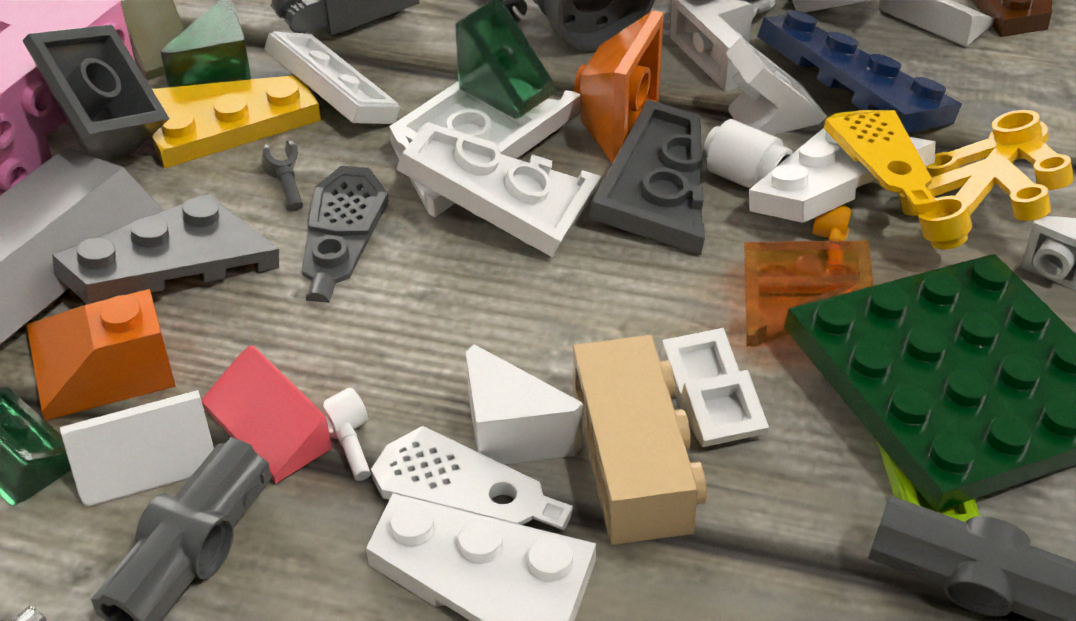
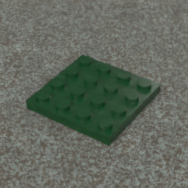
[784,254,1076,512]

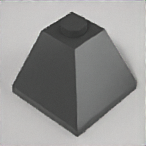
[22,25,170,160]

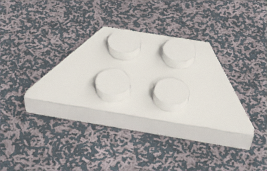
[389,76,581,217]

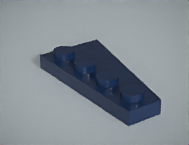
[757,10,962,133]

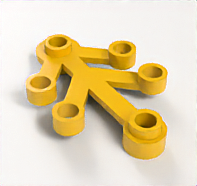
[898,110,1074,250]

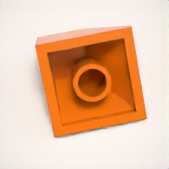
[574,10,664,163]
[26,289,176,421]

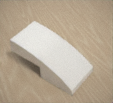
[659,328,769,447]

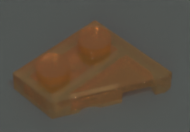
[744,240,874,347]

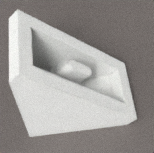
[466,344,583,465]

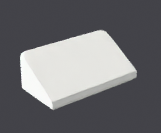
[878,0,994,47]
[60,390,214,507]

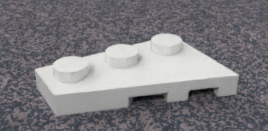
[396,122,601,257]
[749,128,936,223]
[366,493,596,621]

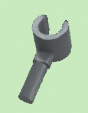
[261,140,303,211]

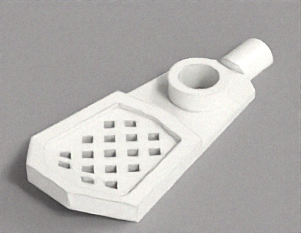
[371,426,573,530]

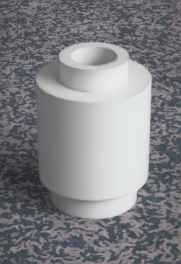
[703,119,793,189]

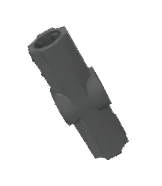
[91,437,272,621]
[868,496,1076,621]

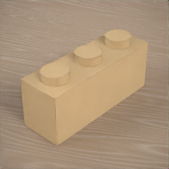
[573,335,707,546]

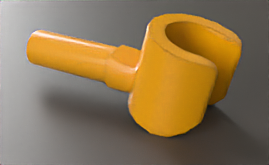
[812,205,851,280]

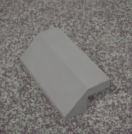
[0,147,164,347]

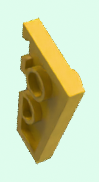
[149,75,321,169]

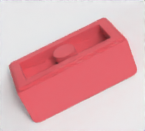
[201,345,332,484]

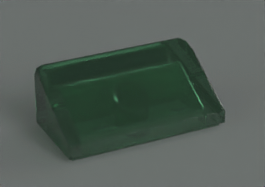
[0,387,71,506]

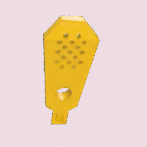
[824,110,937,213]

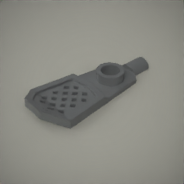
[302,165,389,303]

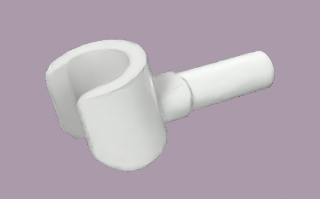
[323,388,371,481]

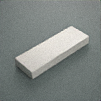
[264,31,401,124]

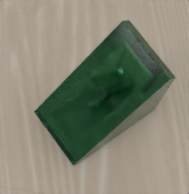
[160,0,252,87]
[455,0,559,119]

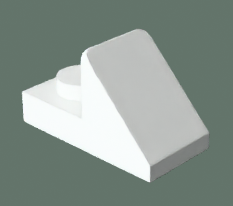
[670,0,753,92]
[725,37,827,135]

